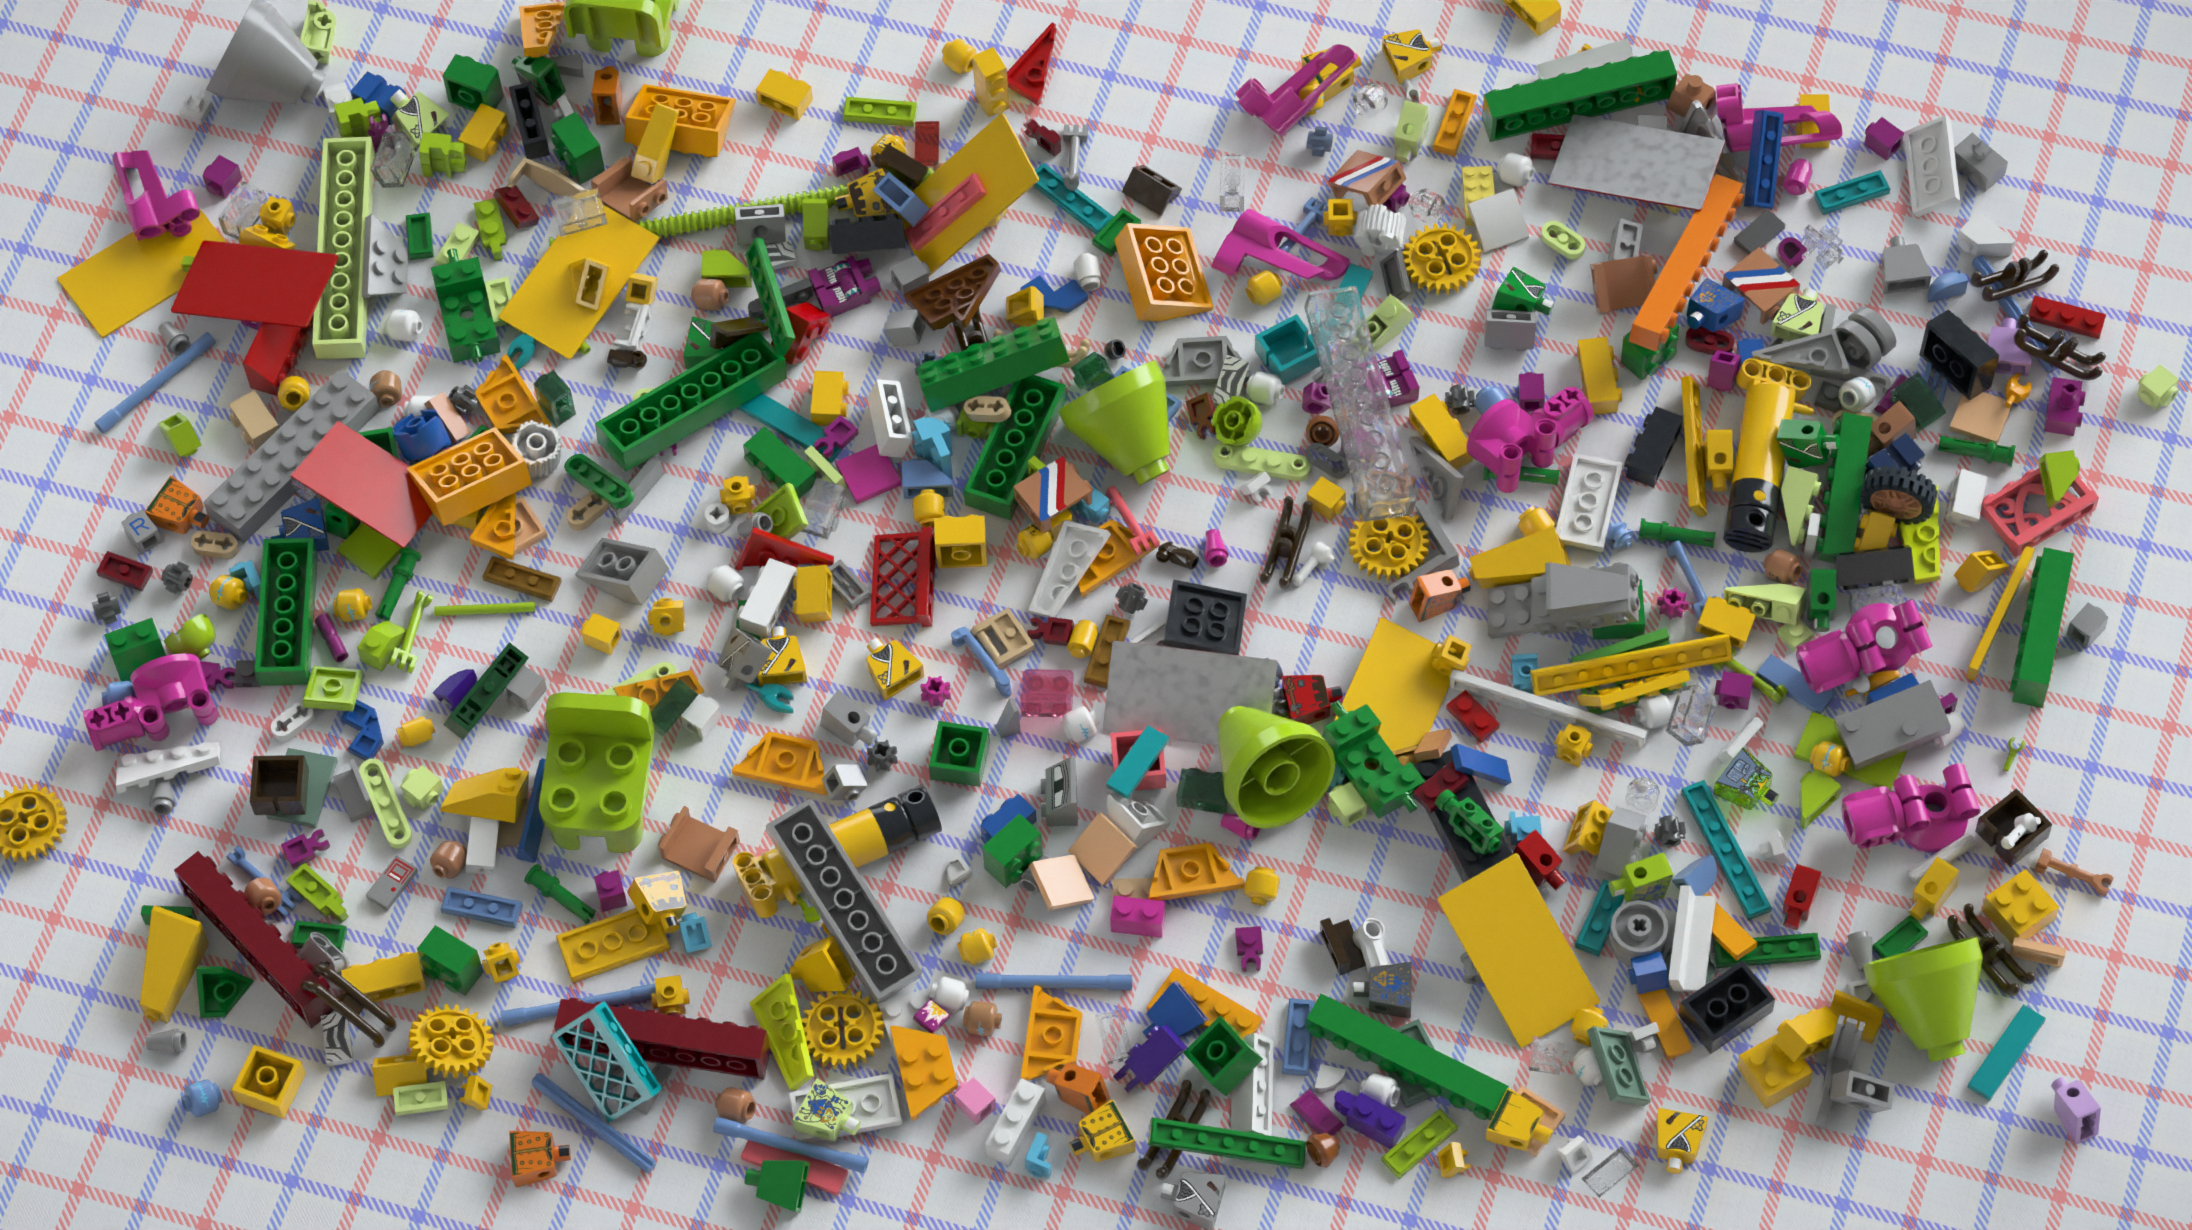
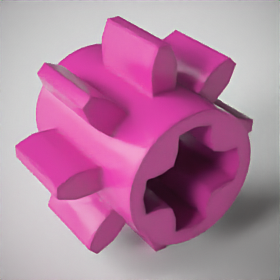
[1657,587,1689,620]
[920,676,951,708]

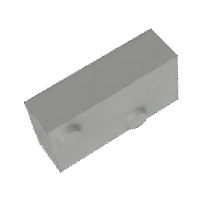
[1834,680,1951,771]

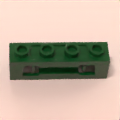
[443,642,529,740]

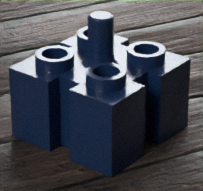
[1864,432,1926,478]

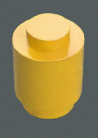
[1067,620,1098,659]
[396,715,436,748]

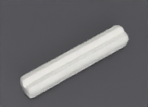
[1908,834,1976,883]

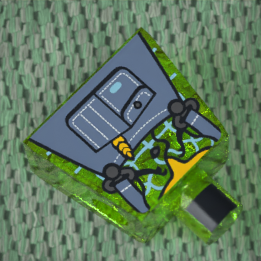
[1713,747,1779,810]

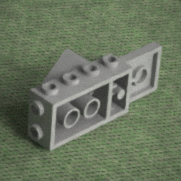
[1487,562,1640,639]

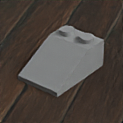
[575,538,669,605]

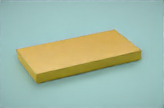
[556,908,670,983]

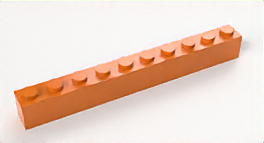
[1629,174,1744,351]

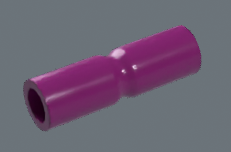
[315,614,349,662]

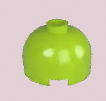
[1212,396,1263,447]
[164,614,216,660]

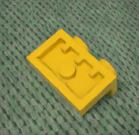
[1562,800,1614,856]

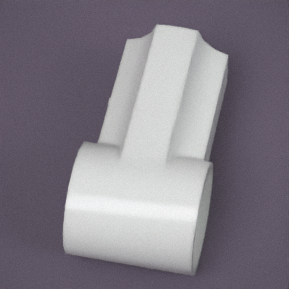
[1353,918,1391,972]

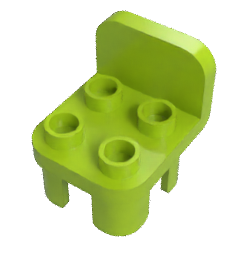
[563,0,679,57]
[539,692,654,853]

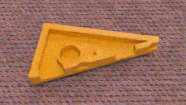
[469,492,516,561]

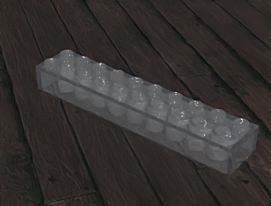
[1304,286,1417,522]

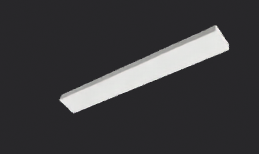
[1450,669,1647,749]

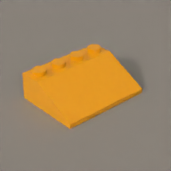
[624,84,736,157]
[1114,223,1214,322]
[407,427,532,526]

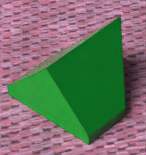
[196,966,254,1018]

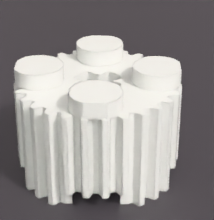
[1354,204,1406,256]
[511,420,561,478]

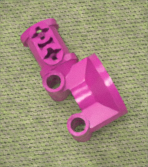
[1466,387,1594,493]
[1796,599,1933,694]
[83,654,219,752]
[1841,763,1981,853]

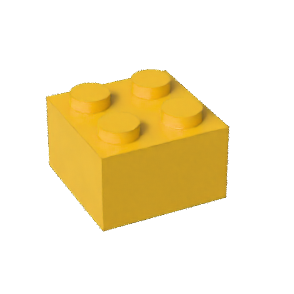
[934,514,987,569]
[1982,869,2059,944]
[1737,1034,1813,1109]
[231,1044,306,1119]

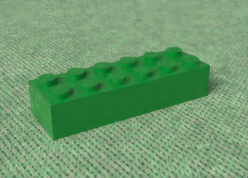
[916,317,1070,413]
[963,375,1066,520]
[255,538,318,686]
[2009,547,2074,708]

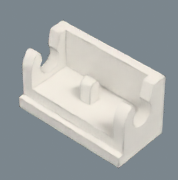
[612,303,652,352]
[1945,469,1987,527]
[466,817,499,874]

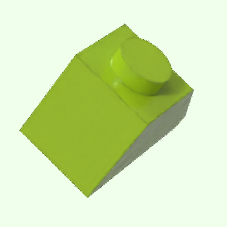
[802,199,830,251]
[701,249,752,288]
[157,412,202,457]
[2038,450,2080,508]
[357,620,407,672]
[1799,769,1842,830]

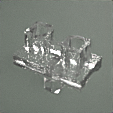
[1801,224,1844,269]

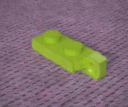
[473,198,507,261]
[286,863,349,923]

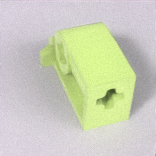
[300,0,336,64]

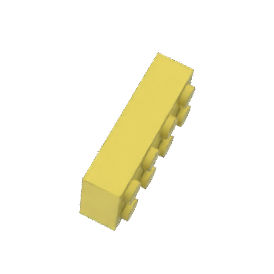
[1462,166,1495,226]

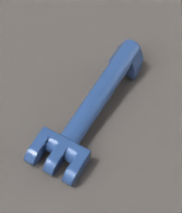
[1279,197,1328,252]
[1667,541,1716,620]
[951,627,1012,697]
[226,846,303,918]

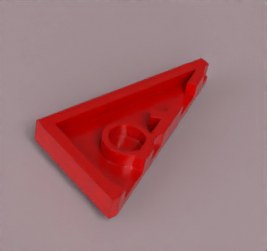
[1007,22,1057,106]
[735,527,834,570]

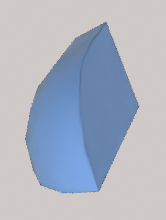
[1927,270,1968,303]
[1671,854,1717,896]

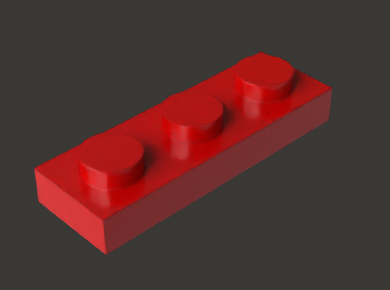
[2029,295,2106,339]

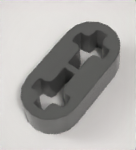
[1306,443,1349,479]

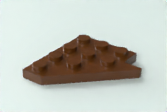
[903,254,1001,331]

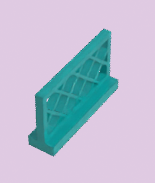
[551,1001,663,1123]

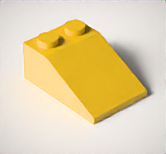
[440,767,529,823]

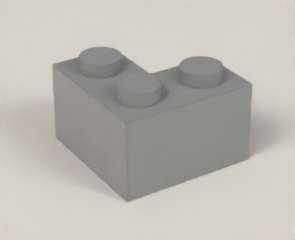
[1595,807,1648,876]

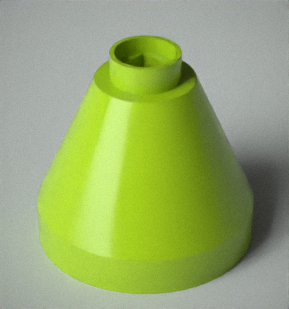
[1058,360,1170,486]
[1218,706,1335,829]
[1862,937,1983,1062]

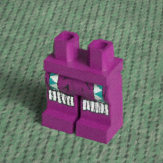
[807,256,881,318]
[1345,349,1420,414]

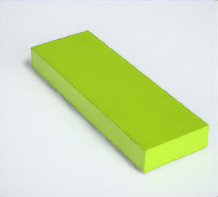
[843,97,917,127]
[1381,1109,1458,1179]

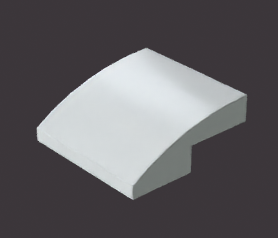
[1467,188,1529,253]

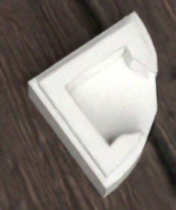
[947,852,973,888]
[1846,979,1872,1002]
[1315,1064,1346,1092]

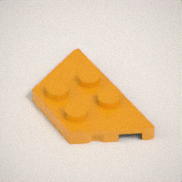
[475,354,551,434]
[1078,519,1160,598]
[732,731,828,795]
[1148,843,1245,901]
[1020,985,1083,1081]
[890,1025,958,1121]

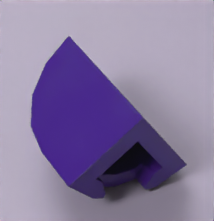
[432,669,477,712]

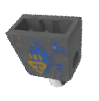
[1353,962,1412,1018]

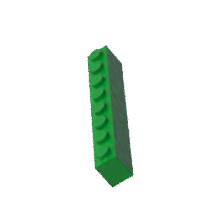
[1306,994,1509,1121]

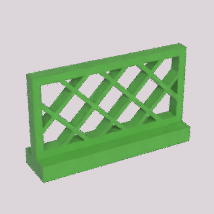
[1569,628,1686,715]

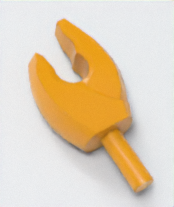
[2005,372,2032,408]
[1845,670,1900,697]

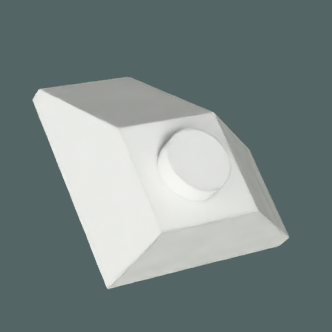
[1106,792,1171,849]

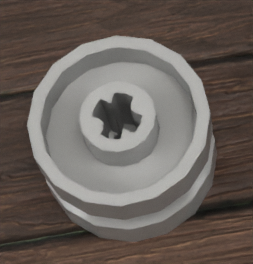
[1835,306,1897,370]
[1609,900,1668,966]

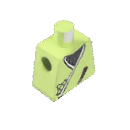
[390,89,450,150]
[1394,100,1429,163]
[1770,288,1824,341]

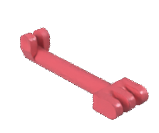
[1105,486,1160,556]

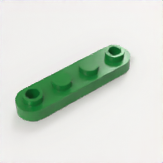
[564,454,635,509]

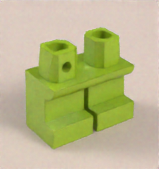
[334,98,381,138]
[419,132,467,179]

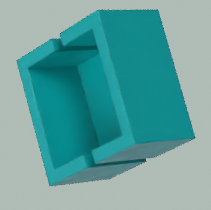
[1255,314,1323,385]

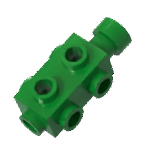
[1435,789,1504,855]

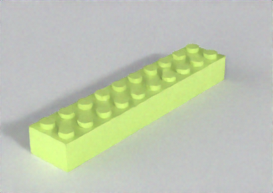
[312,137,375,359]

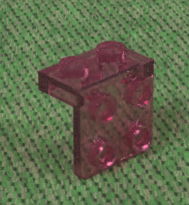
[1020,669,1074,717]

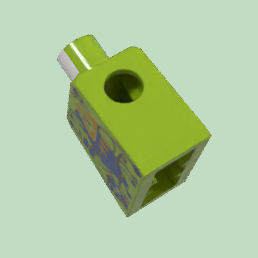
[1609,852,1674,902]

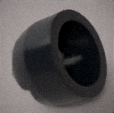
[1104,339,1126,360]

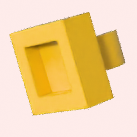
[459,1075,493,1111]
[1437,1142,1471,1178]

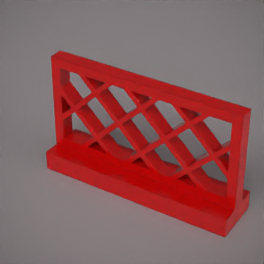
[870,527,936,627]

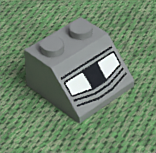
[1041,757,1078,826]

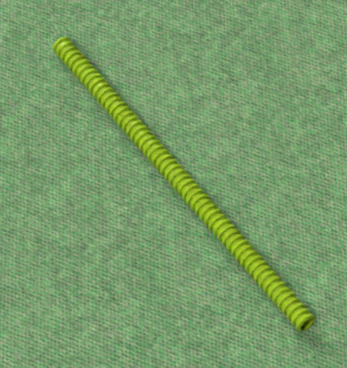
[548,168,934,247]

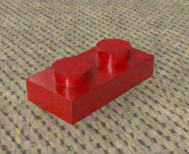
[1446,690,1500,743]

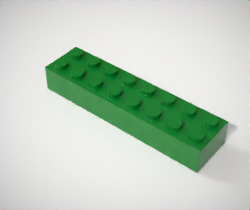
[1482,50,1677,142]
[595,332,787,472]

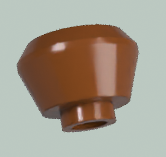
[1306,416,1340,447]
[1306,1133,1340,1168]

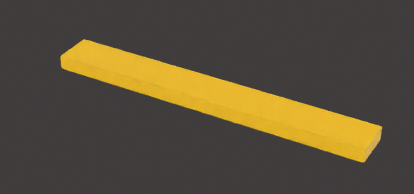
[1530,634,1733,696]

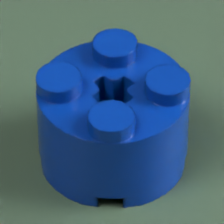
[392,409,451,461]

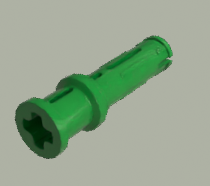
[1938,435,2016,467]
[1483,466,1560,486]
[1638,518,1716,548]
[375,547,422,621]
[524,864,596,924]

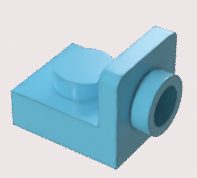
[229,560,261,599]
[1504,811,1542,845]
[678,912,712,953]
[1025,1132,1052,1178]

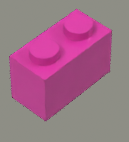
[1110,896,1166,938]

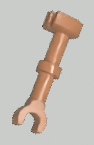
[2034,848,2114,896]

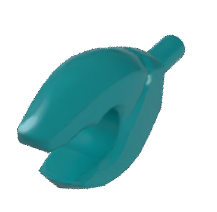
[507,333,536,370]
[745,683,794,714]

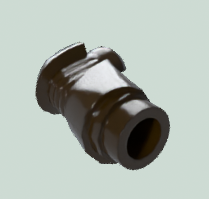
[607,349,647,371]
[1156,542,1199,570]

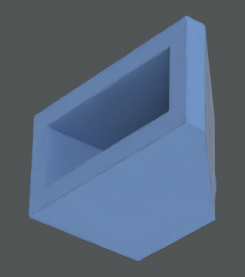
[873,172,930,227]
[902,459,954,499]

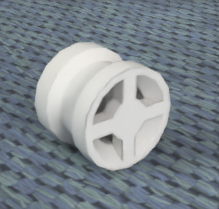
[704,502,731,534]

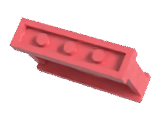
[1980,468,2099,558]

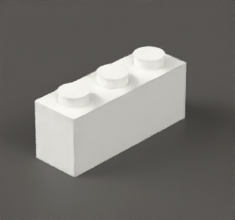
[867,379,913,458]
[737,558,797,639]
[985,1078,1046,1167]

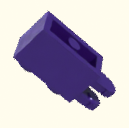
[1113,1025,1188,1093]
[1334,1090,1406,1150]

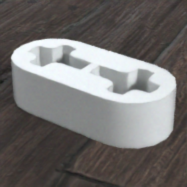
[271,701,315,742]

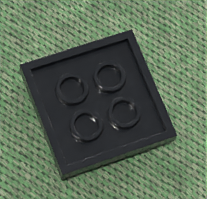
[1163,579,1247,655]

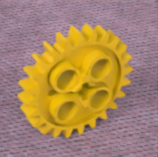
[1402,222,1481,295]
[1348,505,1430,581]
[0,783,68,863]
[801,988,885,1070]
[408,1004,494,1079]

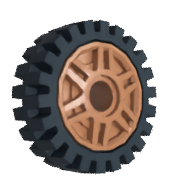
[1860,465,1937,525]

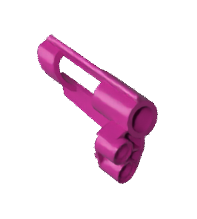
[1235,44,1358,137]
[1716,83,1843,153]
[113,150,200,241]
[1211,209,1350,281]

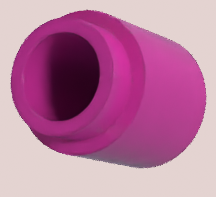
[1783,159,1813,195]

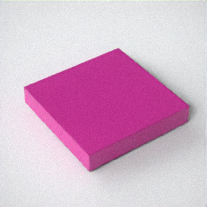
[836,444,902,504]

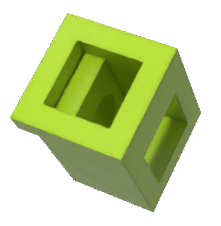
[956,406,995,440]

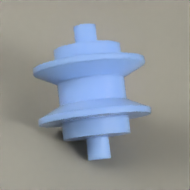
[1606,522,1634,549]

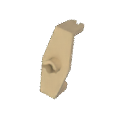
[507,158,589,219]

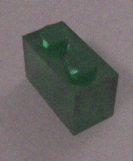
[533,370,576,428]
[1890,372,1947,433]
[650,679,698,736]
[1176,768,1229,814]

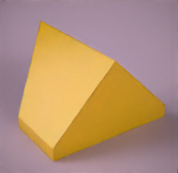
[569,257,613,311]
[1006,286,1044,327]

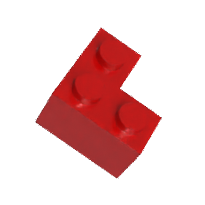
[771,302,831,365]

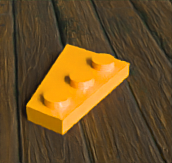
[613,670,704,723]

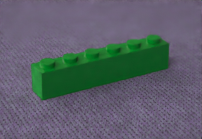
[1815,412,1873,563]

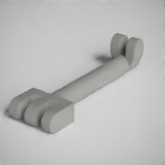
[1063,124,1088,191]

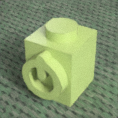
[2137,364,2179,410]
[400,765,444,811]
[1327,782,1369,828]

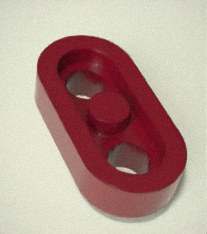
[1685,326,1734,355]

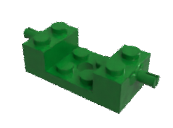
[431,248,501,363]
[1322,701,1425,819]

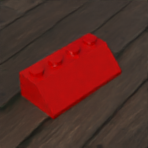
[242,313,314,396]

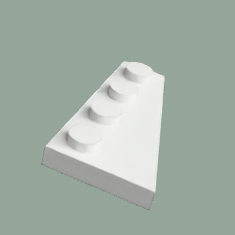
[1028,520,1111,618]
[116,742,220,794]

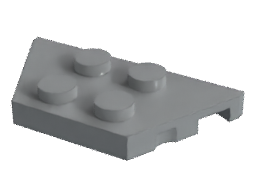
[362,214,408,298]
[1162,336,1252,386]

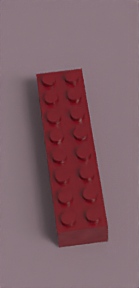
[174,851,334,1029]
[554,998,771,1080]

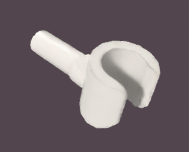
[1404,79,1421,102]

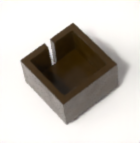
[249,755,309,815]
[1975,788,2052,867]

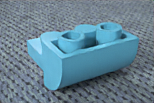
[911,417,953,479]

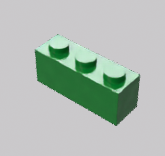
[743,426,817,499]

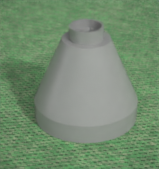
[206,0,327,104]

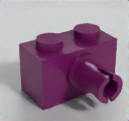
[2044,377,2086,436]

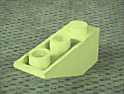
[1341,294,1415,363]
[1781,466,1822,549]
[1724,584,1806,625]

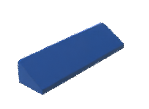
[1744,110,1784,209]
[516,758,546,863]

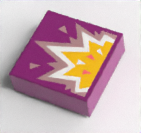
[913,998,951,1034]

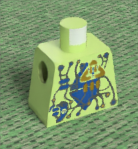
[793,1078,861,1141]

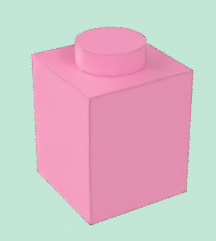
[954,1077,996,1125]

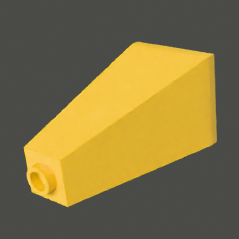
[1468,526,1571,589]
[140,905,209,1023]

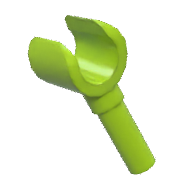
[2003,737,2026,772]
[797,894,820,923]

